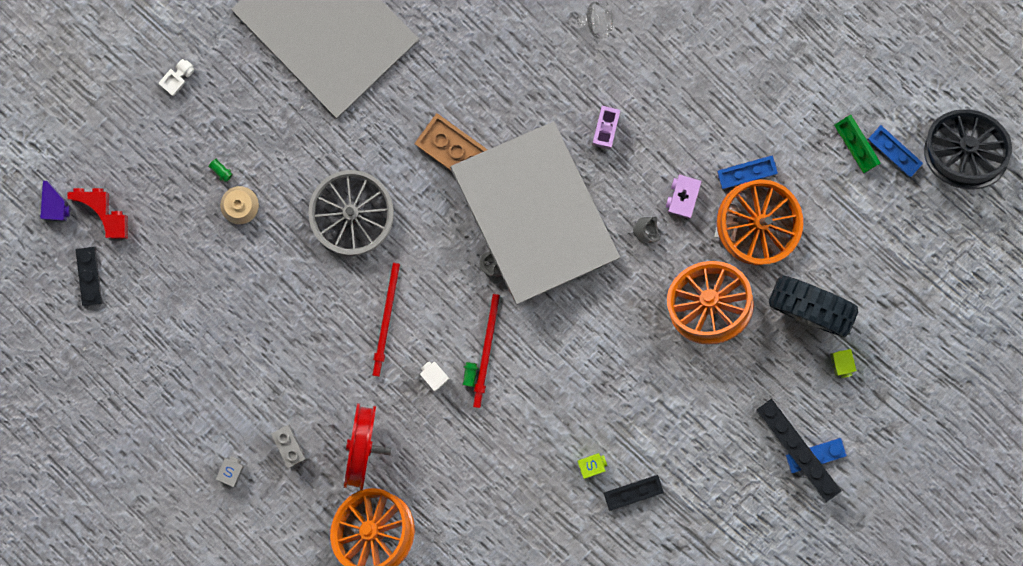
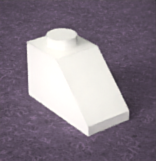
[420,361,450,391]

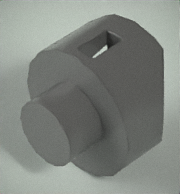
[633,217,660,243]
[480,251,501,277]

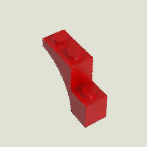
[67,188,128,239]

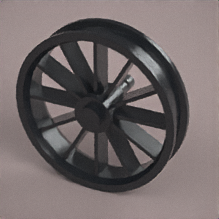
[924,109,1012,190]

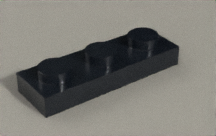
[75,247,102,306]
[603,474,664,511]

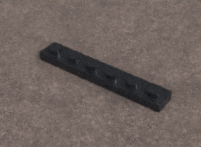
[756,398,842,503]

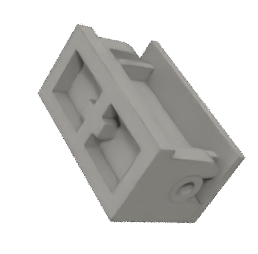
[271,425,307,468]

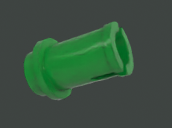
[208,158,233,183]
[462,362,479,387]

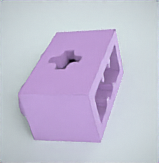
[592,106,620,150]
[666,175,701,219]

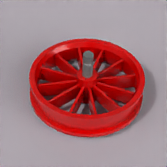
[343,403,391,491]

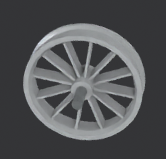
[308,170,394,256]

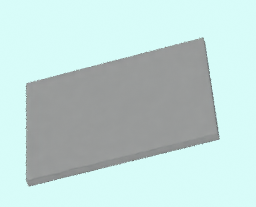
[231,0,419,118]
[450,121,620,305]

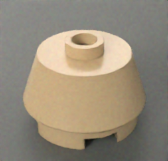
[220,186,259,224]

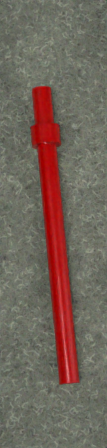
[372,263,400,377]
[473,294,500,408]

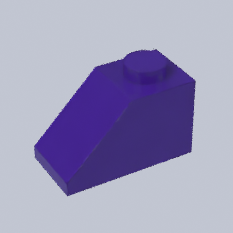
[40,180,70,221]

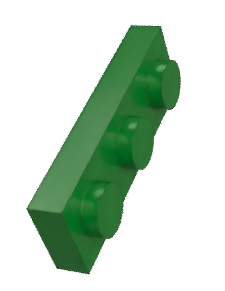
[834,114,881,173]

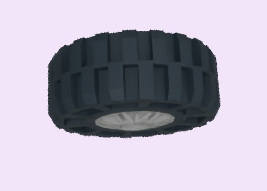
[769,275,859,337]

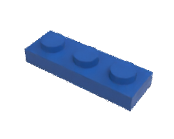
[867,125,923,178]
[717,155,778,190]
[785,438,847,473]

